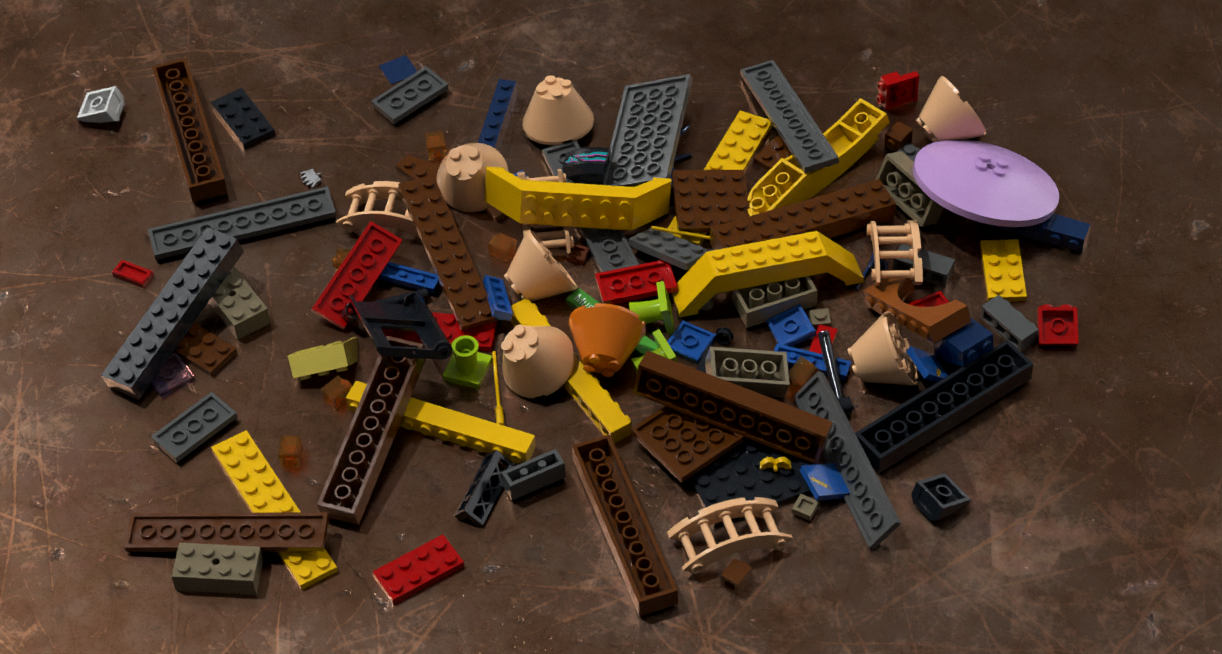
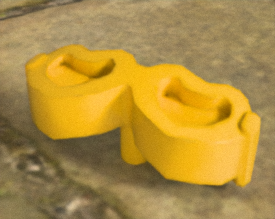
[760,457,791,472]

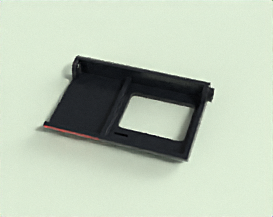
[349,291,452,360]

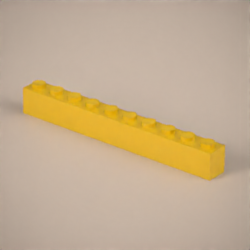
[509,298,632,443]
[346,381,536,463]

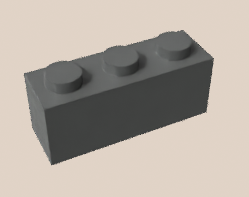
[893,244,955,288]
[980,295,1039,352]
[502,449,566,500]

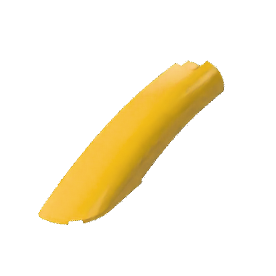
[747,98,890,216]

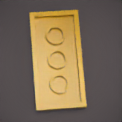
[980,239,1027,302]

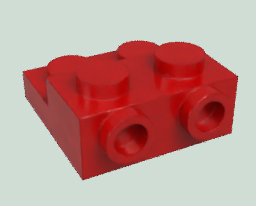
[876,71,919,111]
[1037,304,1079,346]

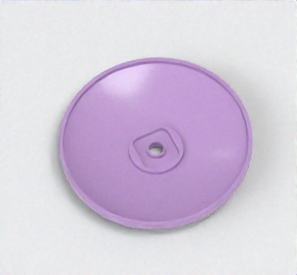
[913,140,1059,227]

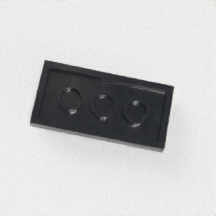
[210,88,275,149]

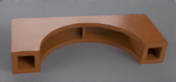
[863,278,971,343]

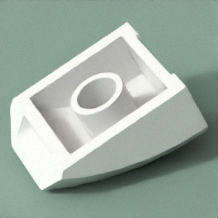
[77,86,125,123]

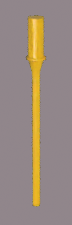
[651,226,710,240]
[492,351,505,426]

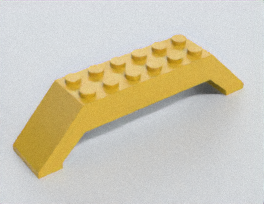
[484,166,672,231]
[671,231,864,317]

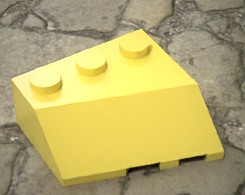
[288,337,358,380]

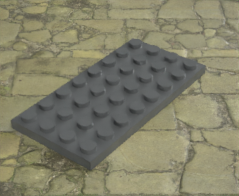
[601,74,693,187]

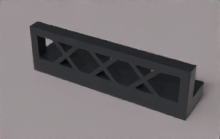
[454,450,514,527]

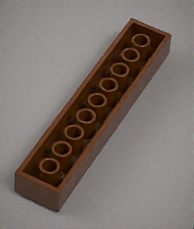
[152,58,228,203]
[710,179,896,250]
[317,336,426,525]
[633,351,833,464]
[572,434,678,616]

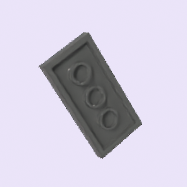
[371,66,449,124]
[628,227,709,270]
[151,392,238,463]

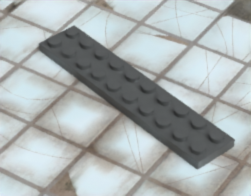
[740,60,839,173]
[542,141,639,272]
[148,186,336,260]
[793,371,901,549]

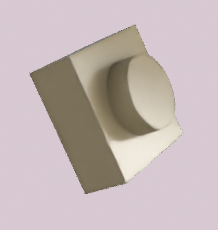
[809,308,831,329]
[792,494,819,521]

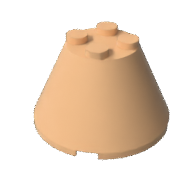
[522,75,594,145]
[916,76,986,143]
[437,143,509,213]
[504,230,578,302]
[848,311,918,386]
[501,325,575,398]

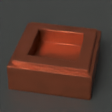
[566,244,590,265]

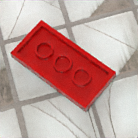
[595,260,678,305]
[372,534,464,605]

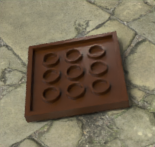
[671,170,750,233]
[631,406,743,483]

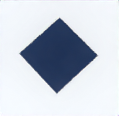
[378,55,417,84]

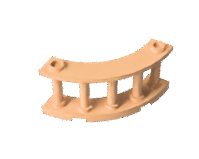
[517,169,574,253]
[336,181,447,238]
[867,220,923,286]
[667,497,793,574]

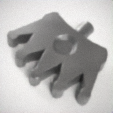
[300,169,322,189]

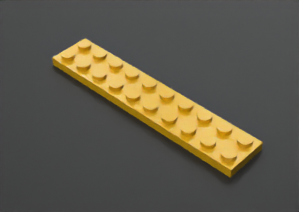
[666,110,773,246]
[211,430,338,590]

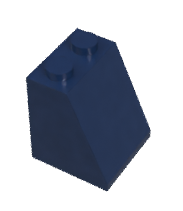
[933,317,994,367]

